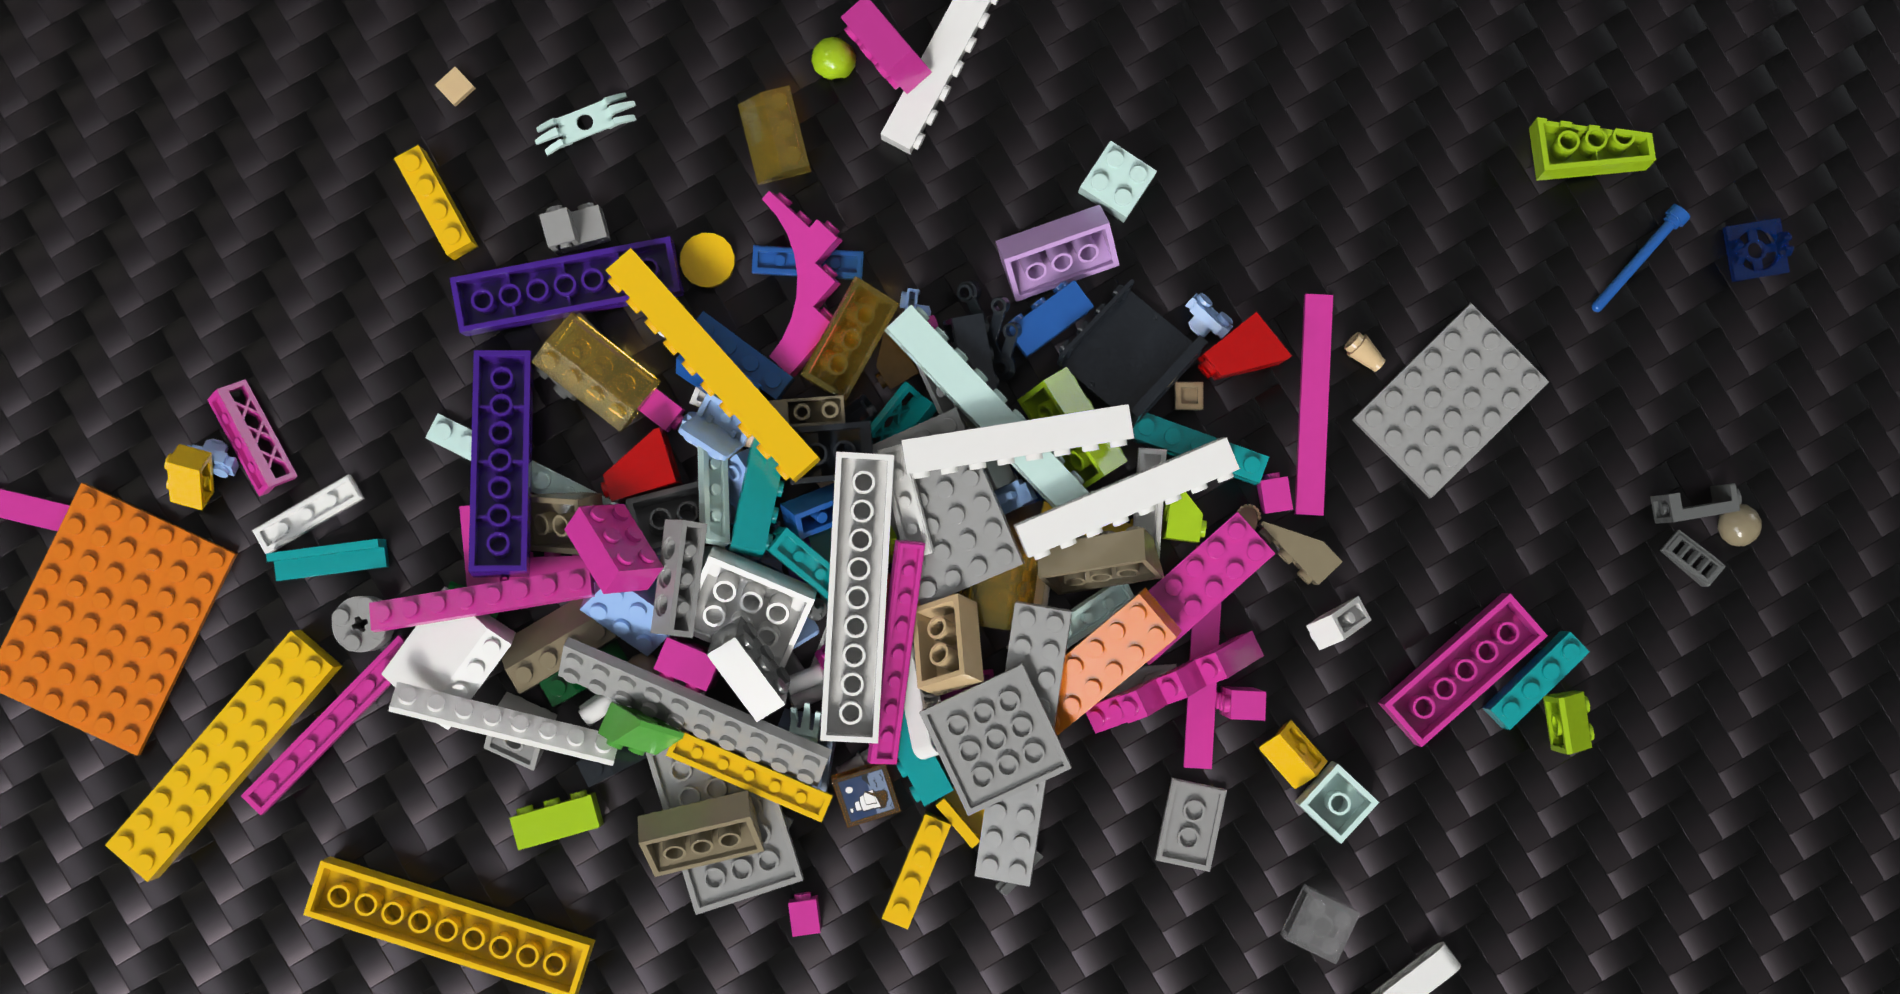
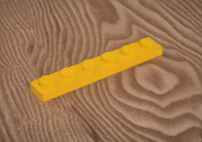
[666,729,833,822]

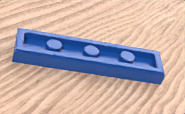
[752,245,864,280]

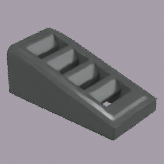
[1659,529,1726,587]

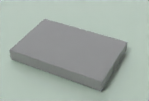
[1155,777,1227,872]

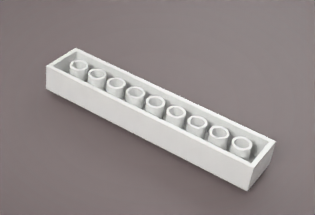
[820,452,894,743]

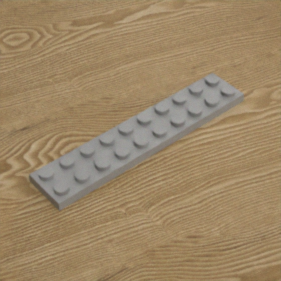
[975,601,1073,887]
[558,637,832,787]

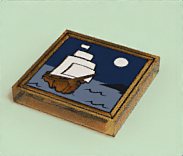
[831,764,901,828]

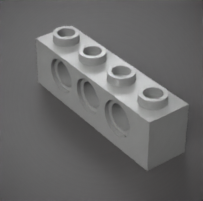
[650,519,707,638]

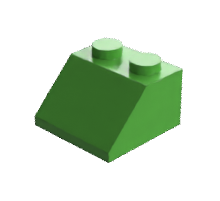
[598,702,685,756]

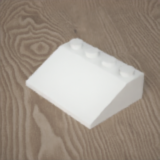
[693,545,817,668]
[382,586,516,730]

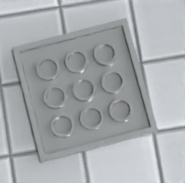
[919,663,1072,816]

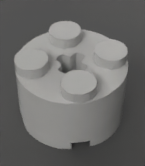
[332,596,394,652]

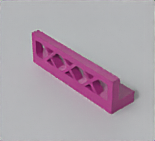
[207,379,297,497]

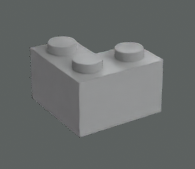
[539,203,611,255]

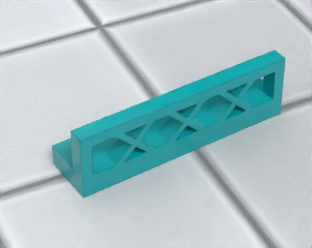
[871,381,937,443]
[766,527,830,600]
[266,539,389,581]

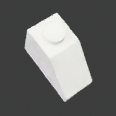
[1306,596,1371,650]

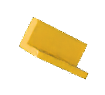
[1259,720,1328,789]
[936,787,984,848]

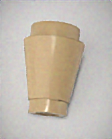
[1344,332,1386,372]

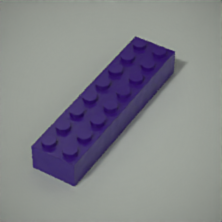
[450,236,684,336]
[468,350,534,577]

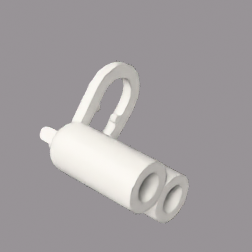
[788,664,824,710]
[579,694,632,727]

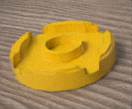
[680,233,735,288]

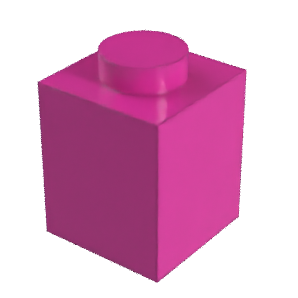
[639,389,685,432]
[1257,472,1293,514]
[788,892,822,937]

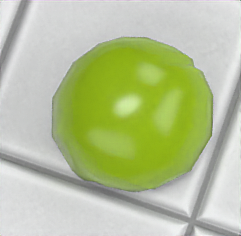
[811,37,856,80]

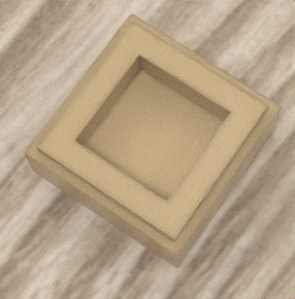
[435,67,476,107]
[1175,382,1203,410]

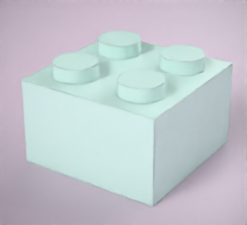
[1078,141,1157,223]
[1294,761,1379,843]

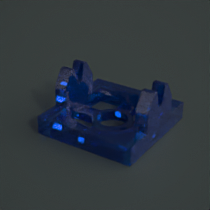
[1723,218,1794,282]

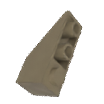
[769,395,845,428]
[1257,521,1343,585]

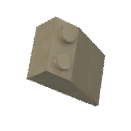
[530,492,603,555]

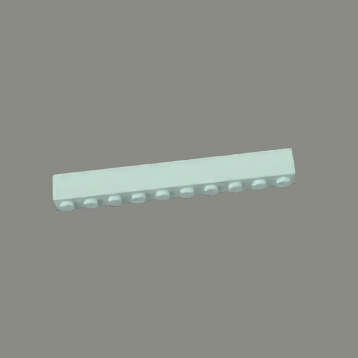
[884,305,1092,508]

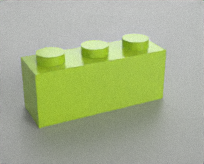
[509,789,604,850]

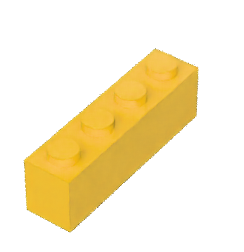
[394,145,478,260]
[882,811,951,930]

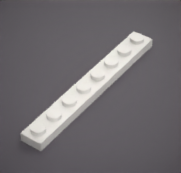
[389,682,617,766]

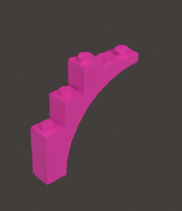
[762,191,843,376]
[1086,631,1264,734]

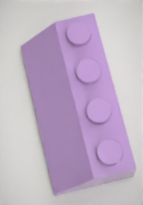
[996,204,1119,302]

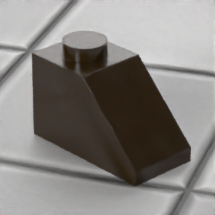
[875,326,919,392]

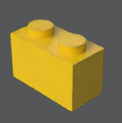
[164,444,214,510]

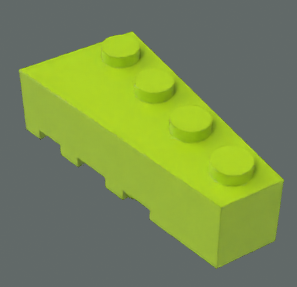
[1529,117,1656,181]

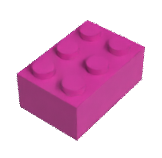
[841,0,932,94]
[564,504,664,594]
[653,636,721,693]

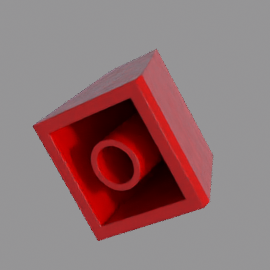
[1197,312,1292,381]
[601,428,683,504]

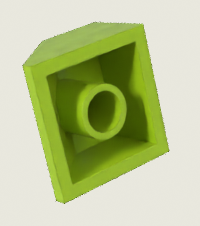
[1161,492,1207,543]
[1543,690,1594,755]

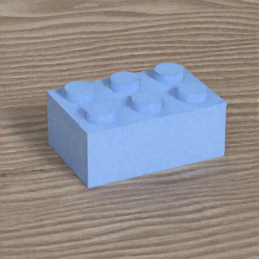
[580,581,670,657]

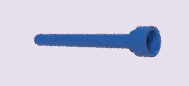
[1592,204,1690,312]

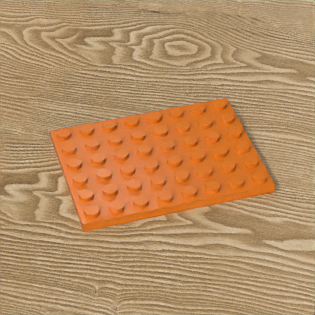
[0,483,238,756]

